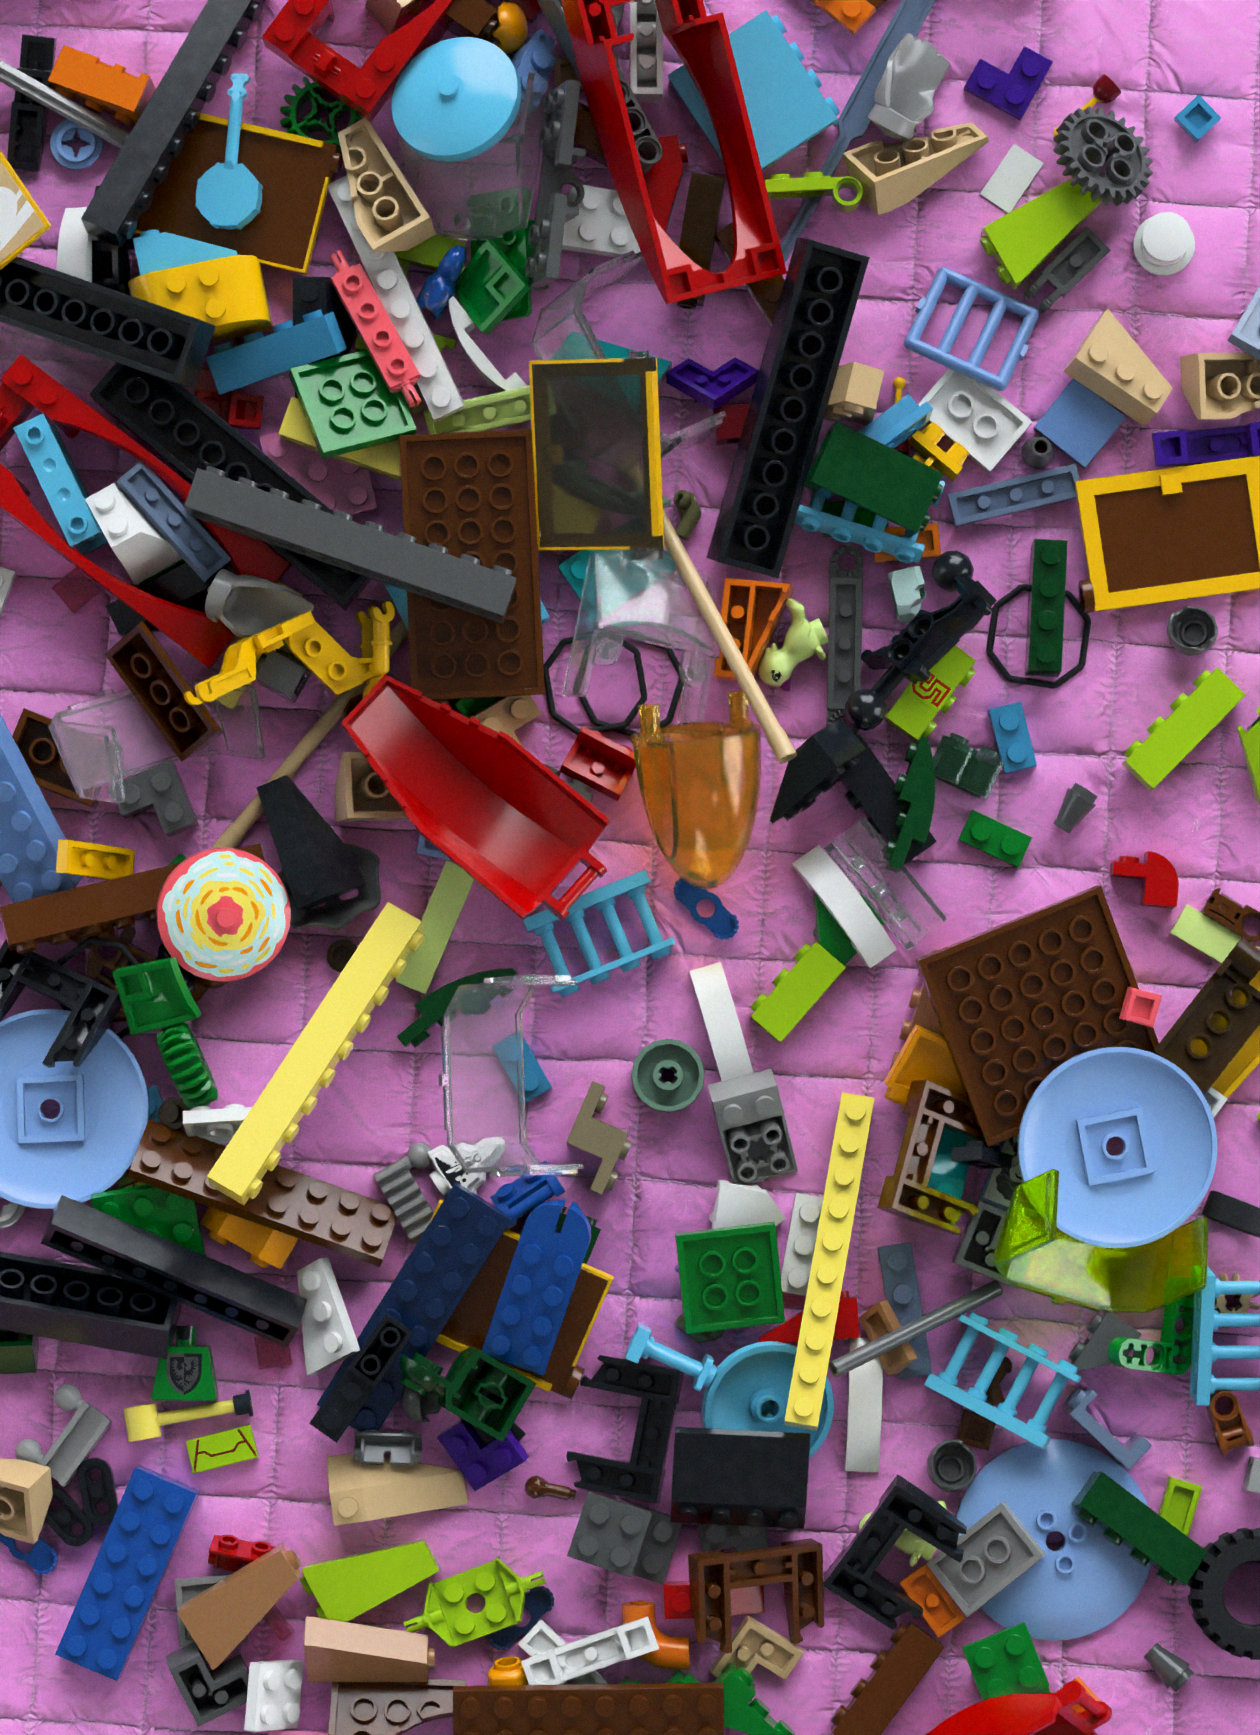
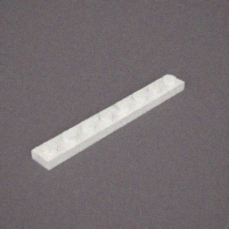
[329,175,466,422]

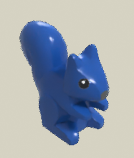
[416,245,466,320]

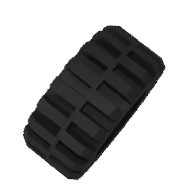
[1188,1528,1260,1660]

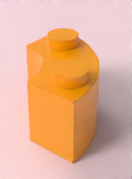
[200,1206,299,1270]

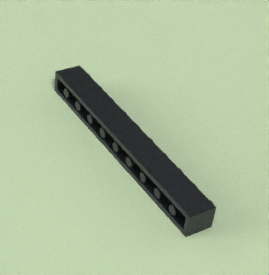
[81,0,265,248]

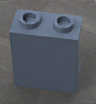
[1064,1387,1152,1470]

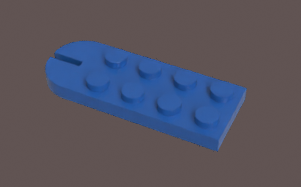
[482,1198,591,1376]

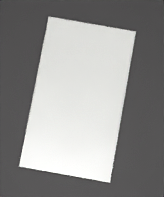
[980,144,1044,213]

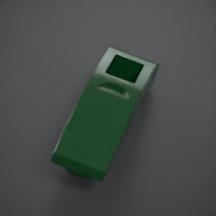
[883,736,935,873]
[397,968,517,1048]

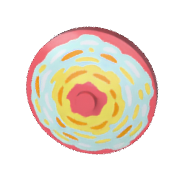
[156,847,291,982]

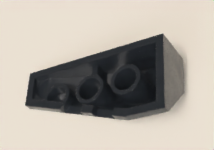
[257,775,366,910]

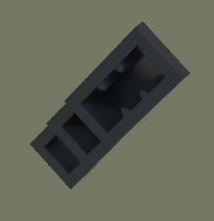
[7,34,57,172]

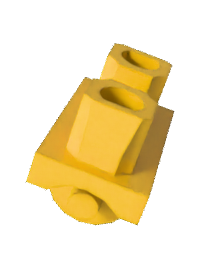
[909,422,969,482]

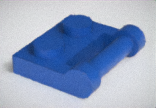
[490,1161,566,1228]

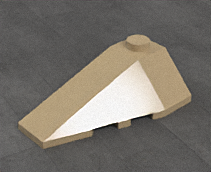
[1180,353,1260,420]
[327,1453,468,1526]

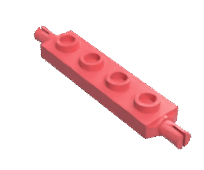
[329,250,422,407]

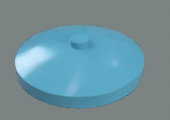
[391,37,522,162]
[701,1341,834,1458]

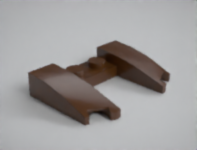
[877,1080,983,1235]
[688,1538,824,1654]

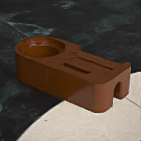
[1201,888,1260,941]

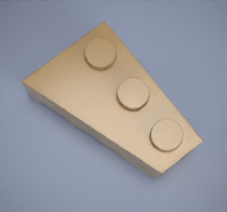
[824,362,884,426]

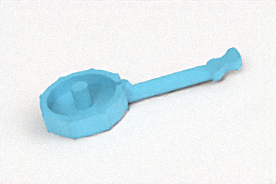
[195,74,263,230]

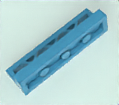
[808,394,933,499]

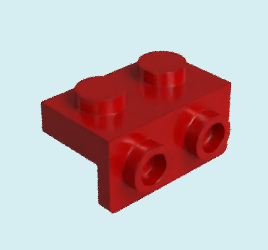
[559,727,640,801]

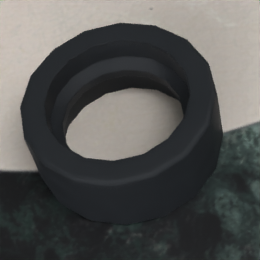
[1202,1191,1260,1238]

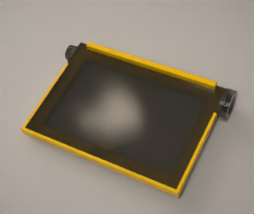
[529,351,664,561]

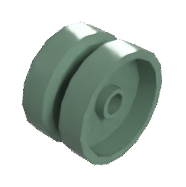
[631,1039,705,1113]

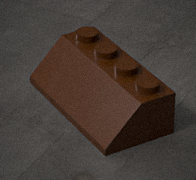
[104,621,224,762]

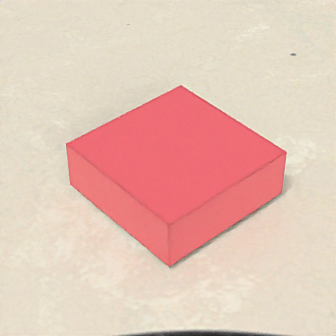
[1119,986,1162,1028]

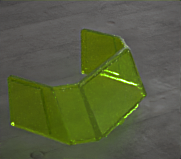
[993,1169,1209,1313]

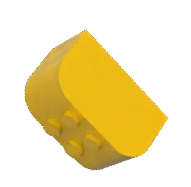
[128,255,274,343]

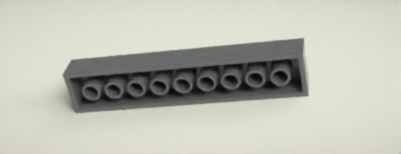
[184,466,517,624]

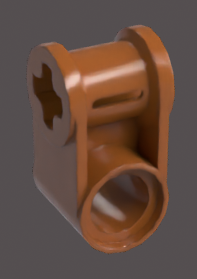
[1206,1391,1254,1456]

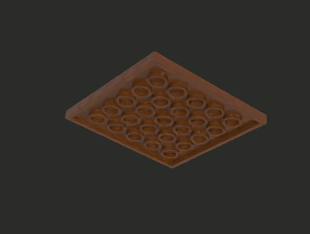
[915,885,1159,1147]

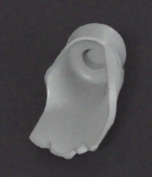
[867,33,951,141]
[205,569,314,654]

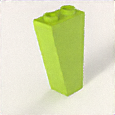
[980,178,1102,290]
[299,1539,441,1622]

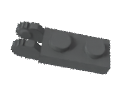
[1024,227,1110,314]

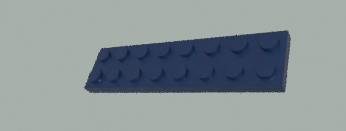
[317,1182,512,1432]

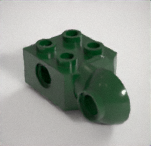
[400,1346,536,1442]

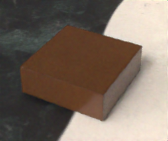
[956,1409,996,1451]

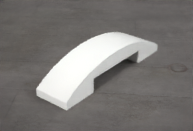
[56,207,98,282]
[448,296,527,392]
[792,845,897,969]
[689,962,754,1081]
[845,1338,883,1472]
[521,1616,659,1685]

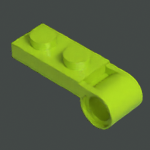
[765,172,863,213]

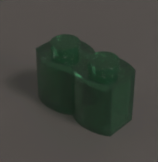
[933,733,1004,801]

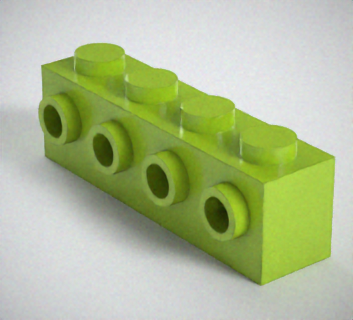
[1122,667,1246,792]

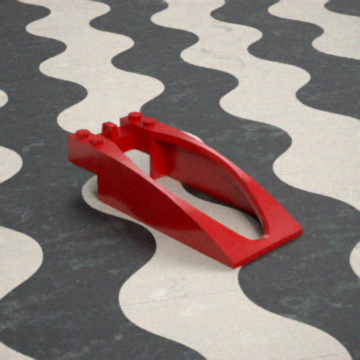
[262,0,454,122]
[561,0,787,304]
[0,354,291,669]

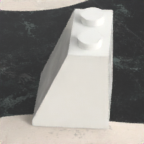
[85,483,183,585]

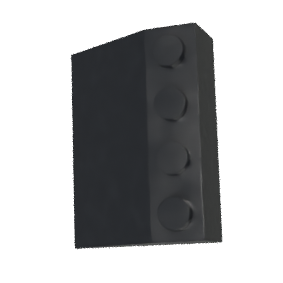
[670,1427,810,1529]

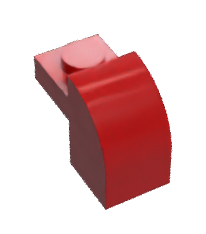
[1110,851,1179,909]

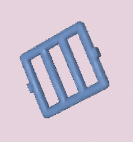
[904,267,1039,391]

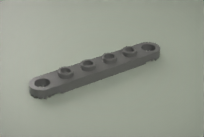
[826,545,863,736]

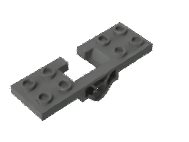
[525,80,586,289]

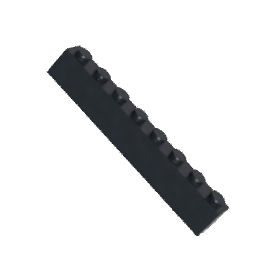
[41,1195,307,1347]

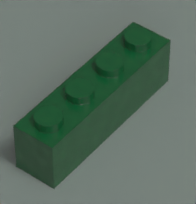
[1025,539,1068,677]
[1071,1472,1208,1586]

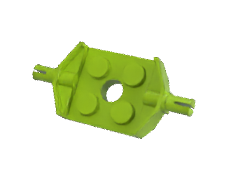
[403,1557,547,1648]

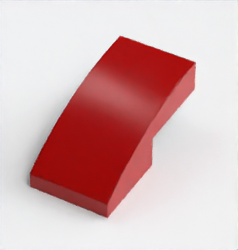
[195,389,264,430]

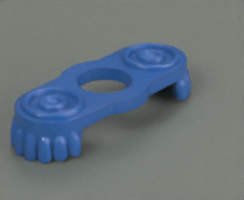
[674,875,739,940]
[0,1533,58,1575]

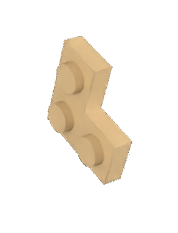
[469,696,541,747]
[710,1615,804,1680]

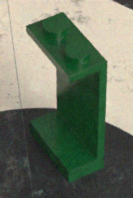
[803,422,943,538]

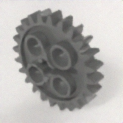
[1053,106,1153,206]

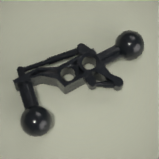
[844,550,997,731]

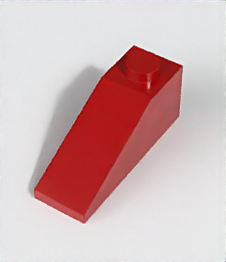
[639,134,688,232]
[758,1291,860,1343]
[663,1581,765,1619]

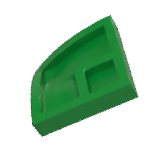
[455,240,532,334]
[112,957,202,1035]

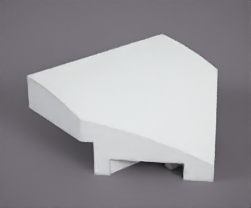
[709,1180,786,1229]

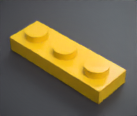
[56,839,135,880]

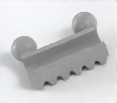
[373,1142,434,1244]
[15,1384,113,1487]

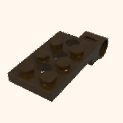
[1152,937,1260,1094]

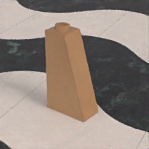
[177,1543,302,1670]
[304,1617,435,1682]

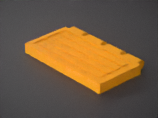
[884,1024,983,1142]

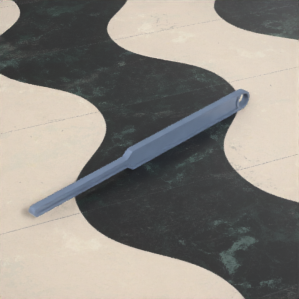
[780,0,936,263]

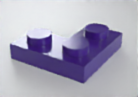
[963,46,1053,121]
[666,357,759,410]
[437,1419,529,1491]

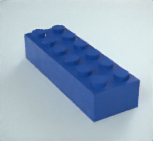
[55,1465,200,1681]

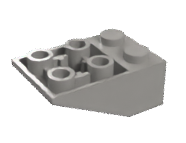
[707,1068,798,1185]

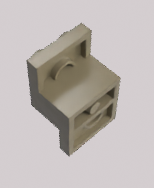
[566,1081,632,1195]

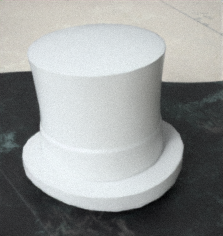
[1133,212,1195,276]

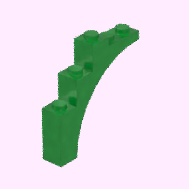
[619,1662,795,1735]

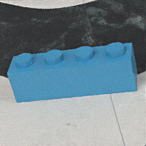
[206,309,347,395]

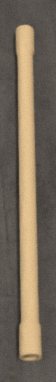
[617,451,797,764]
[211,618,409,848]

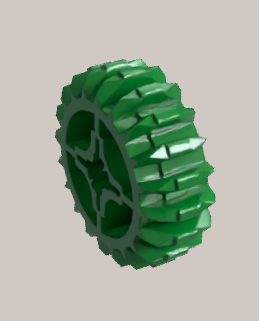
[280,76,363,153]
[156,1022,218,1110]

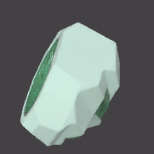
[887,566,926,624]

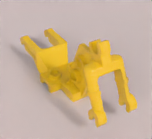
[184,601,395,705]

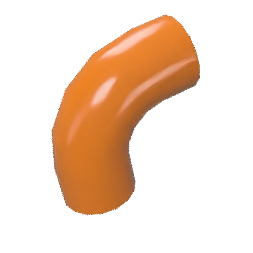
[622,1600,690,1670]

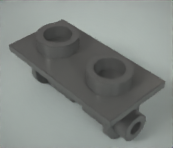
[354,1429,422,1466]

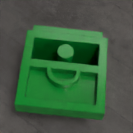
[961,1622,1051,1701]

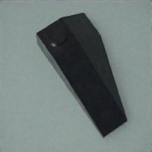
[293,277,356,398]
[106,562,235,636]

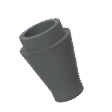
[1021,437,1054,469]
[1054,782,1098,834]
[1144,1643,1194,1692]

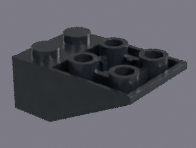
[770,718,866,824]

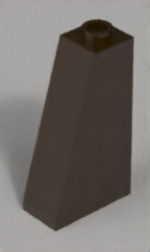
[677,172,724,310]

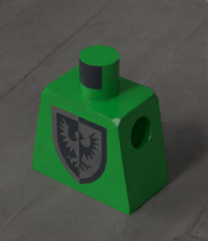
[152,1326,218,1401]

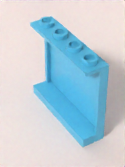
[667,10,840,171]

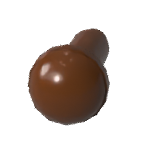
[525,1475,576,1500]

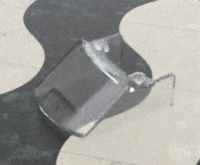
[398,72,553,240]
[562,548,720,725]

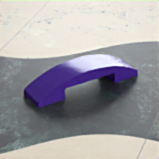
[1152,422,1260,466]

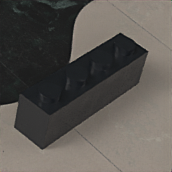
[836,734,937,866]

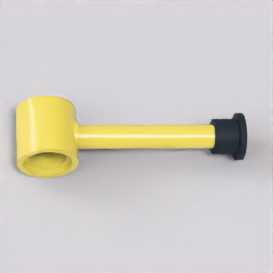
[123,1390,253,1442]

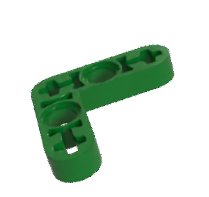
[1108,1277,1195,1375]

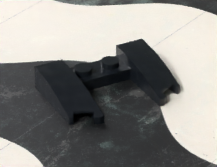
[0,939,122,1068]
[566,1355,684,1503]
[823,1474,967,1630]

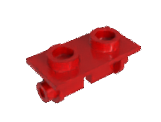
[208,1534,275,1572]

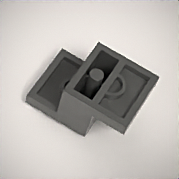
[567,1491,683,1585]

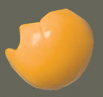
[493,2,528,53]

